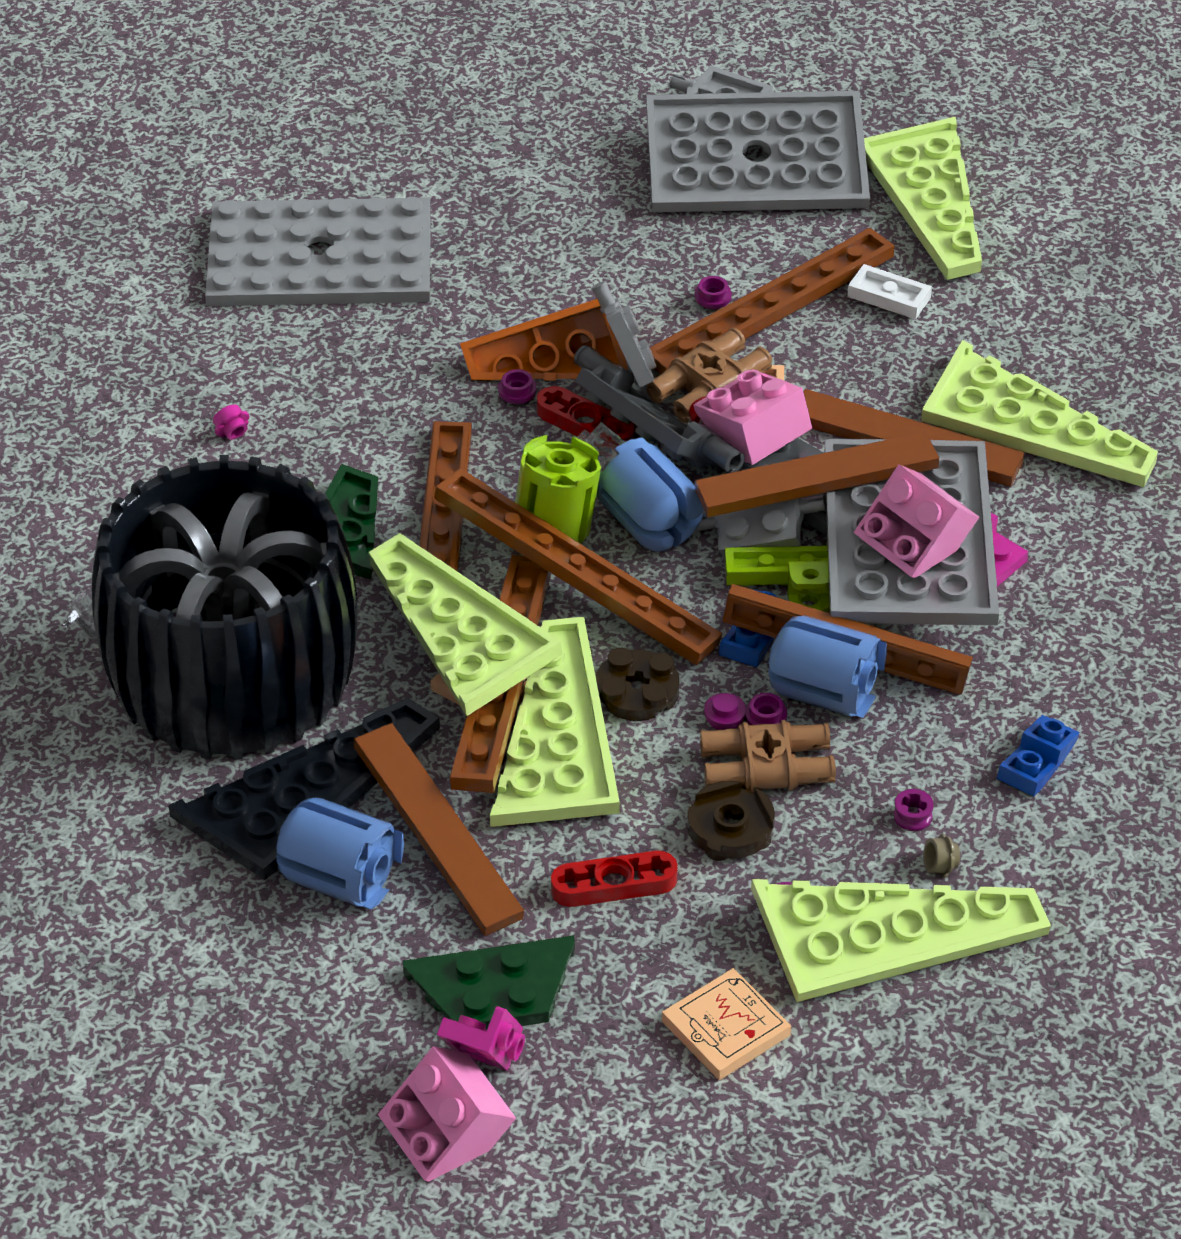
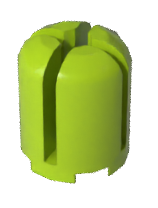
[515,435,601,544]

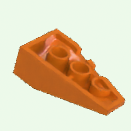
[460,299,629,381]

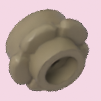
[923,834,960,878]

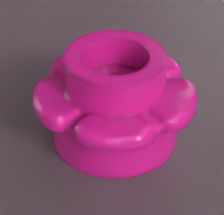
[213,404,250,440]

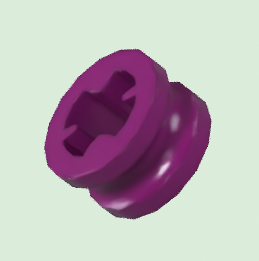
[894,789,934,831]

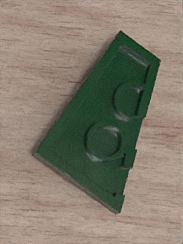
[325,464,378,579]

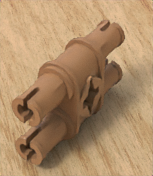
[646,328,772,423]
[700,720,836,793]

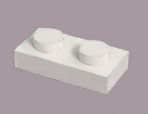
[847,264,932,319]

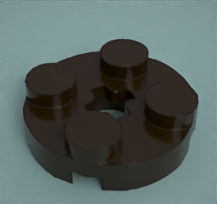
[596,648,679,721]
[687,781,775,861]

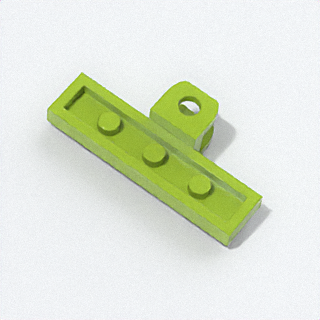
[724,546,829,613]

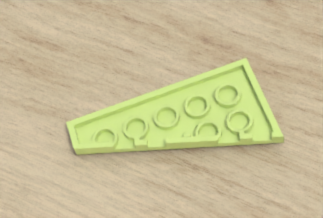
[864,117,982,280]
[921,340,1158,487]
[369,533,563,716]
[490,617,620,827]
[751,879,1051,1002]

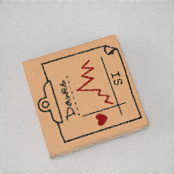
[662,968,791,1080]

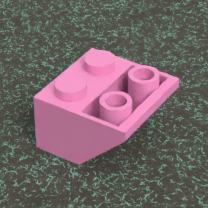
[693,369,812,465]
[853,464,979,578]
[378,1046,516,1182]

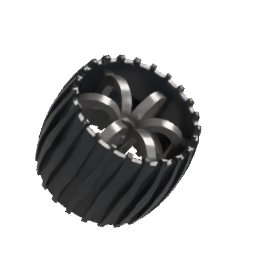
[92,455,358,760]

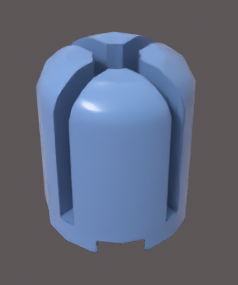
[596,438,704,552]
[768,615,887,718]
[276,798,404,909]

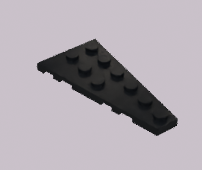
[168,698,440,880]

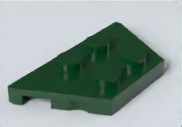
[402,935,575,1030]

